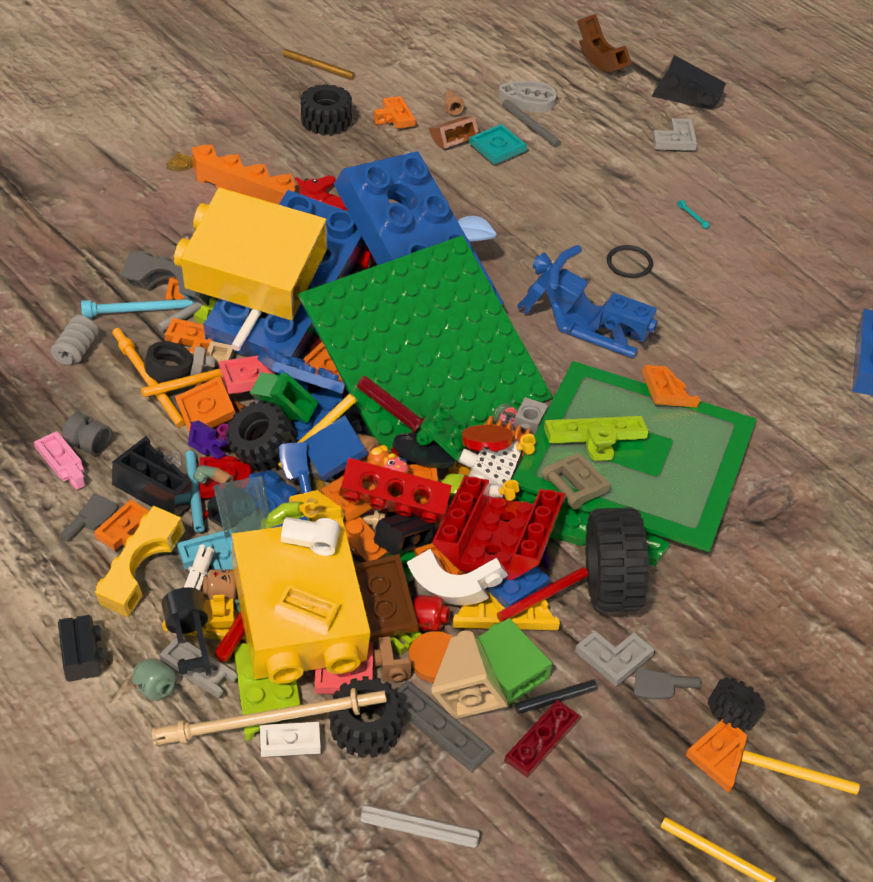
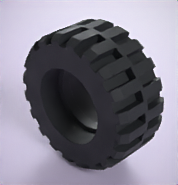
[585,507,649,613]

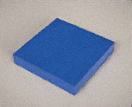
[303,415,368,481]

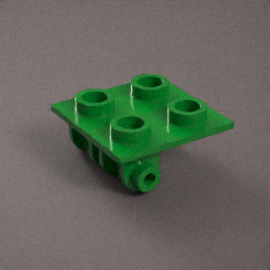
[416,400,466,461]

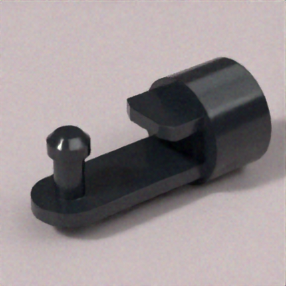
[161,587,212,676]

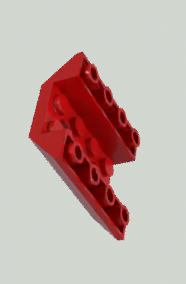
[433,476,566,580]

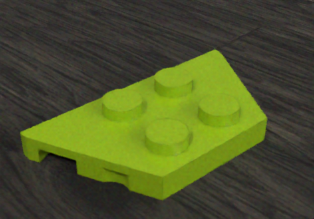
[234,642,300,741]

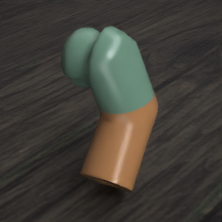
[193,465,234,486]

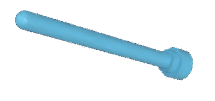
[81,299,195,319]

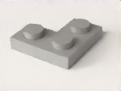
[653,118,697,151]
[575,631,655,687]

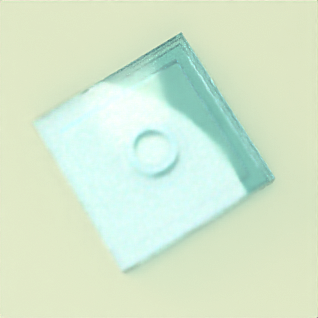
[214,476,270,538]

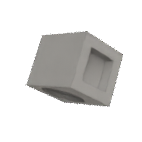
[513,397,548,435]

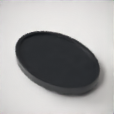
[392,433,457,468]

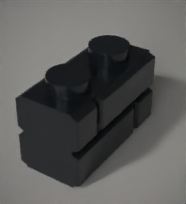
[373,514,436,555]
[58,614,105,682]

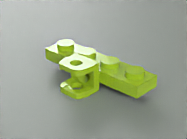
[544,416,648,461]

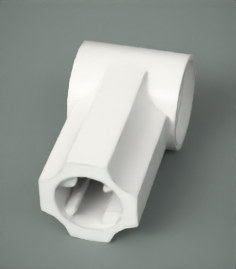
[281,517,340,556]

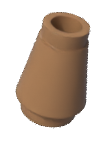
[444,90,465,115]

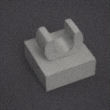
[189,346,215,376]

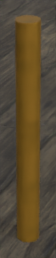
[282,49,355,80]

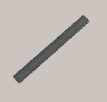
[502,100,561,147]

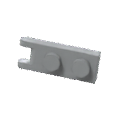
[159,637,238,698]

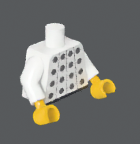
[458,434,536,501]

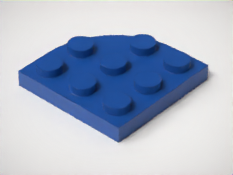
[257,348,345,393]

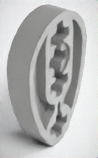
[498,81,556,113]

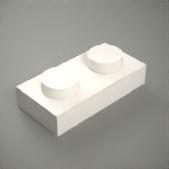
[260,722,320,757]

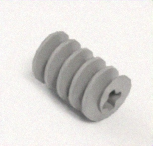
[51,314,99,365]

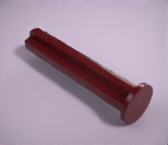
[357,376,425,433]

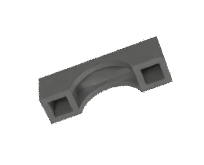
[120,251,212,306]

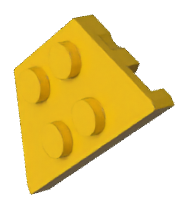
[453,589,560,630]

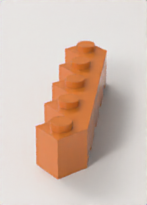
[191,144,296,204]

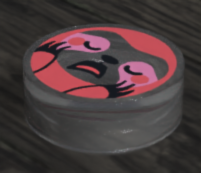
[494,404,518,427]

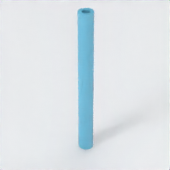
[185,451,205,532]

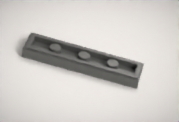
[397,680,492,773]

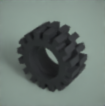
[708,677,765,730]

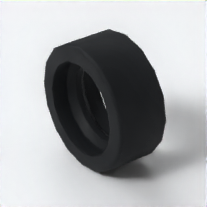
[144,341,193,383]

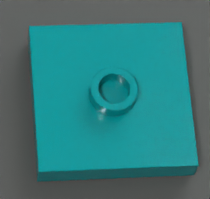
[469,124,527,165]

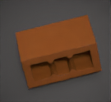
[429,117,479,148]

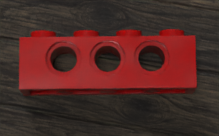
[339,458,452,523]

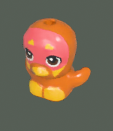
[367,445,409,473]

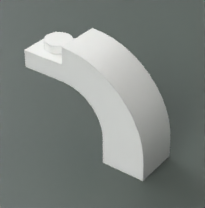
[407,549,508,605]

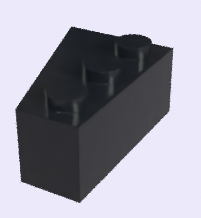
[651,55,726,110]
[112,436,192,516]

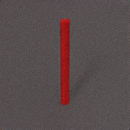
[497,567,588,622]

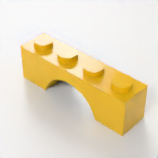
[95,506,185,618]

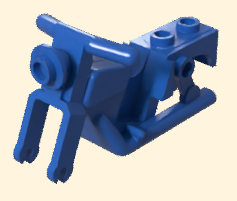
[517,245,658,359]

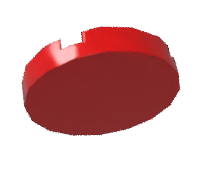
[462,425,513,451]

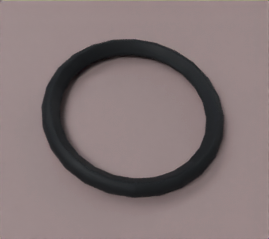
[606,245,653,278]

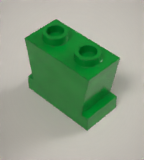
[250,372,318,423]

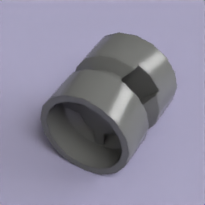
[62,412,112,456]

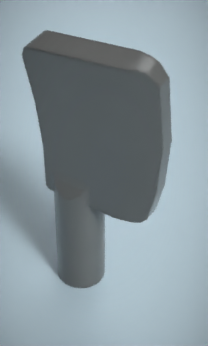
[60,493,117,542]
[633,668,701,699]

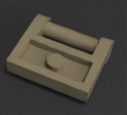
[541,453,611,509]

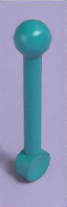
[677,199,710,229]

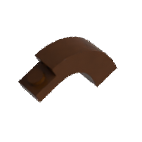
[577,14,632,72]

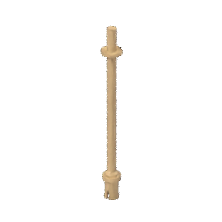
[152,688,387,746]

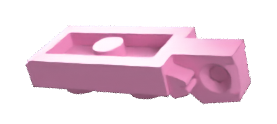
[34,431,86,490]

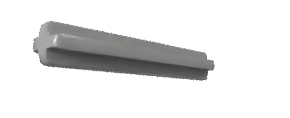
[360,804,480,848]

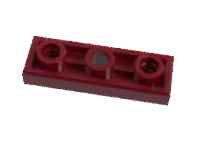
[504,700,580,778]

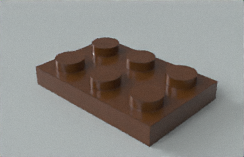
[354,554,418,642]

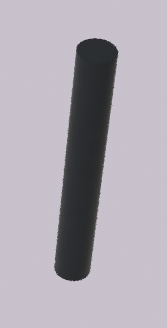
[515,679,597,714]

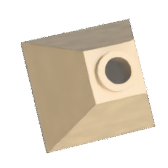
[432,631,508,719]

